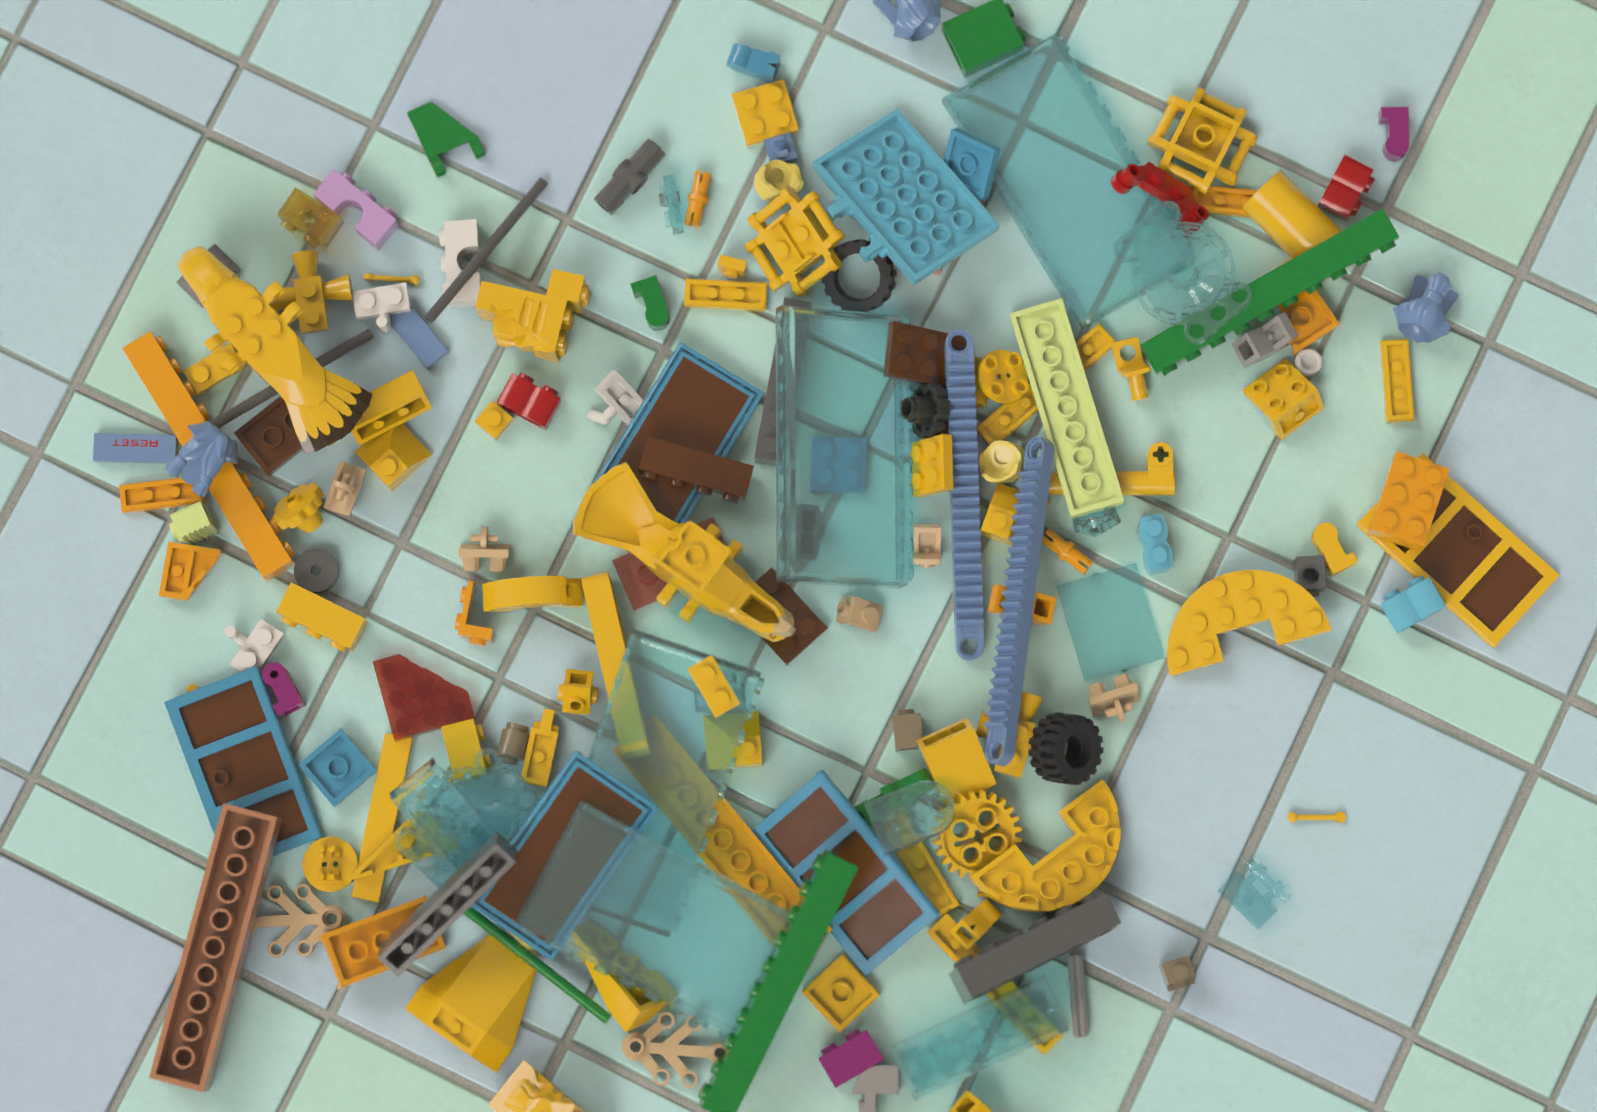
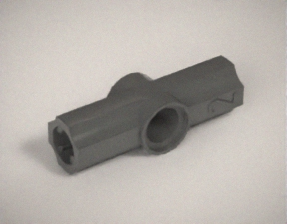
[594,139,666,215]

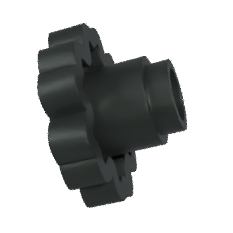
[900,383,950,439]

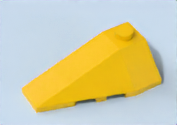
[571,920,678,1032]

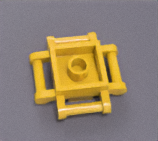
[1146,87,1258,194]
[744,185,845,298]

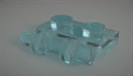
[1217,857,1291,930]

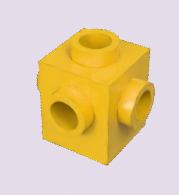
[558,669,598,715]

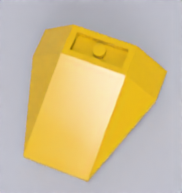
[405,934,536,1073]

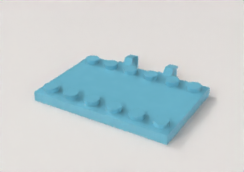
[812,108,1000,286]

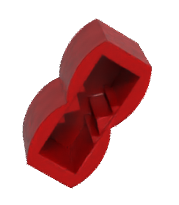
[1318,155,1375,221]
[497,372,561,430]

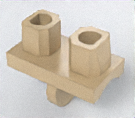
[323,461,367,517]
[459,527,511,572]
[1089,674,1140,722]

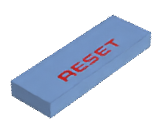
[93,433,178,464]

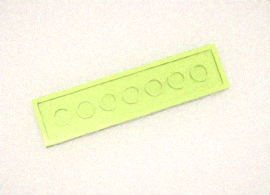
[1009,298,1125,519]

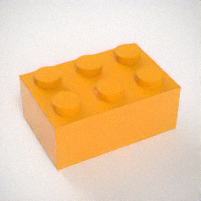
[1367,451,1449,552]

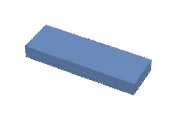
[389,306,449,369]

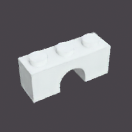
[439,219,482,307]

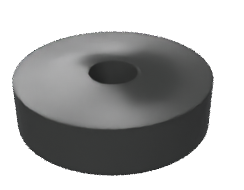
[294,548,339,593]

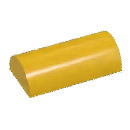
[1242,170,1342,283]

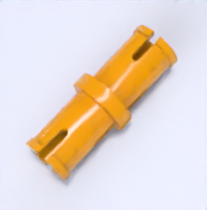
[683,171,712,228]
[1042,528,1094,575]

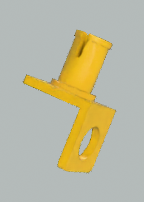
[1111,337,1151,401]

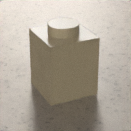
[892,709,923,751]

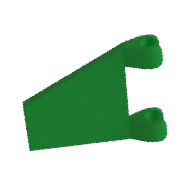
[406,102,485,177]

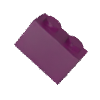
[818,1028,884,1088]

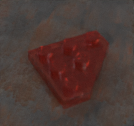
[372,654,475,742]

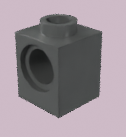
[1293,555,1326,597]

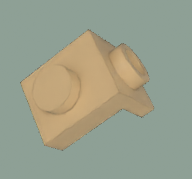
[913,524,941,568]
[836,596,884,632]

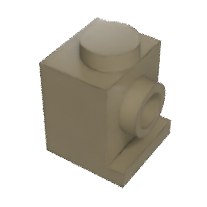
[1159,955,1196,992]

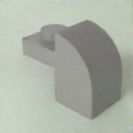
[1231,312,1298,368]
[853,1065,898,1112]

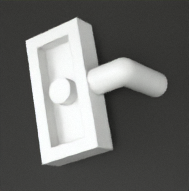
[352,282,411,333]
[587,370,644,427]
[225,619,285,672]

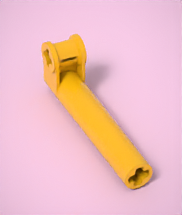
[1048,442,1175,495]

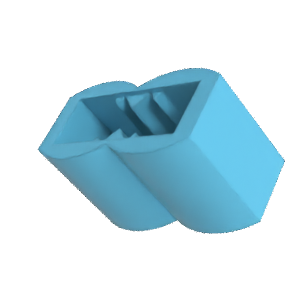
[1137,514,1173,576]
[1381,575,1447,633]

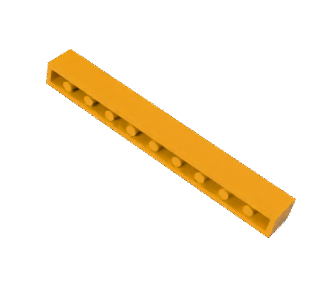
[122,331,296,582]

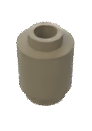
[496,722,529,765]

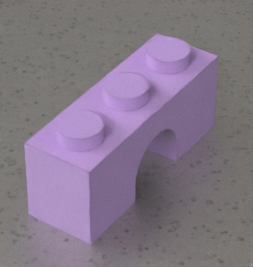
[313,170,399,251]

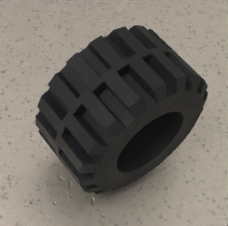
[1028,712,1104,785]

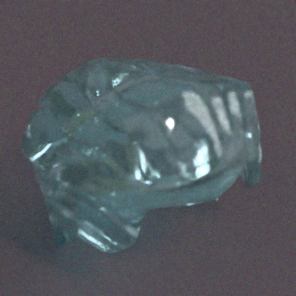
[1073,506,1121,537]

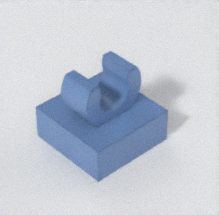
[764,132,798,163]

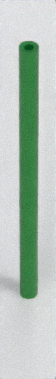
[463,906,612,1024]

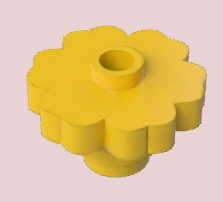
[272,482,324,533]

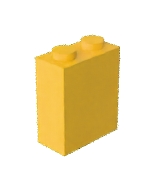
[916,718,996,807]

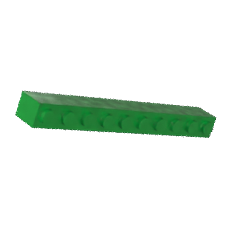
[1140,208,1399,376]
[698,849,858,1112]

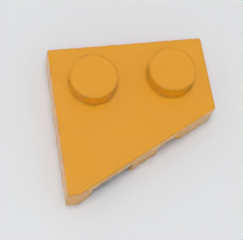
[159,542,222,601]

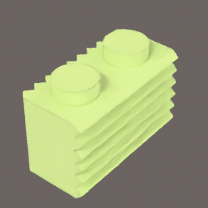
[169,501,219,545]

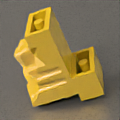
[475,269,591,364]
[488,1061,587,1112]

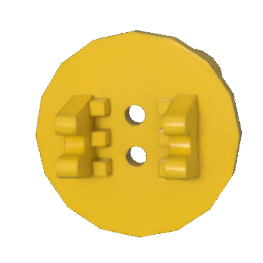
[977,349,1029,404]
[302,836,358,892]

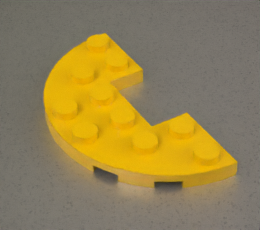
[1167,570,1332,677]
[970,779,1121,912]

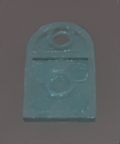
[864,781,955,856]

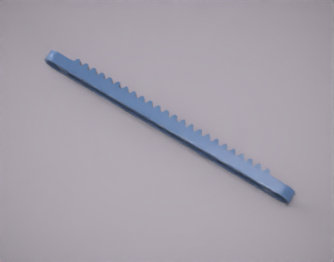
[944,329,984,661]
[984,436,1054,766]

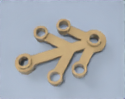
[252,884,346,958]
[622,1012,726,1088]

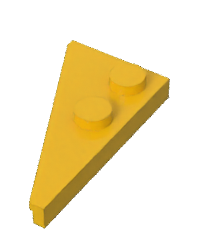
[350,807,458,880]

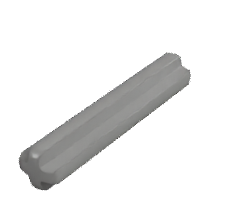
[1067,954,1089,1038]

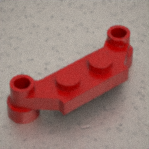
[1111,161,1209,236]

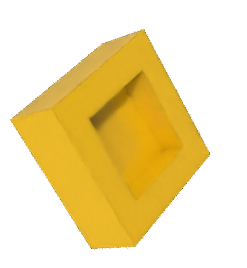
[717,254,747,279]
[474,401,514,440]

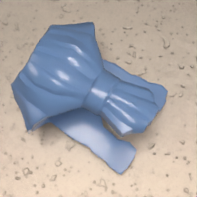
[873,0,942,42]
[1393,272,1459,343]
[165,421,238,497]

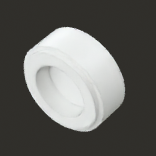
[1294,348,1322,377]

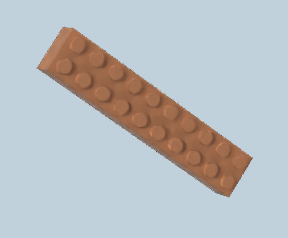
[149,803,283,1092]

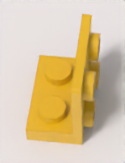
[1243,359,1324,440]

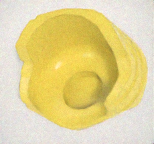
[754,159,804,203]
[979,441,1025,484]

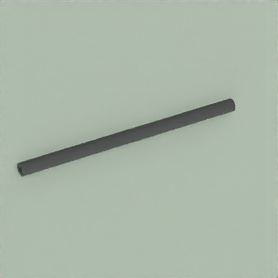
[424,178,548,324]
[209,328,374,428]

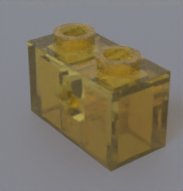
[277,187,344,249]

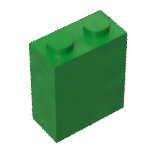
[941,0,1026,78]

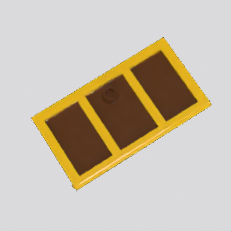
[1356,453,1559,648]

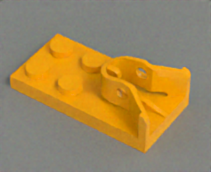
[318,896,446,990]

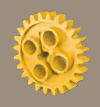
[931,789,1022,880]

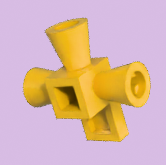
[267,250,353,335]
[976,692,1043,779]

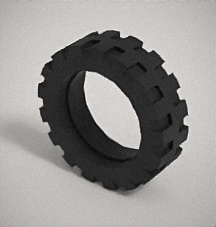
[821,239,897,313]

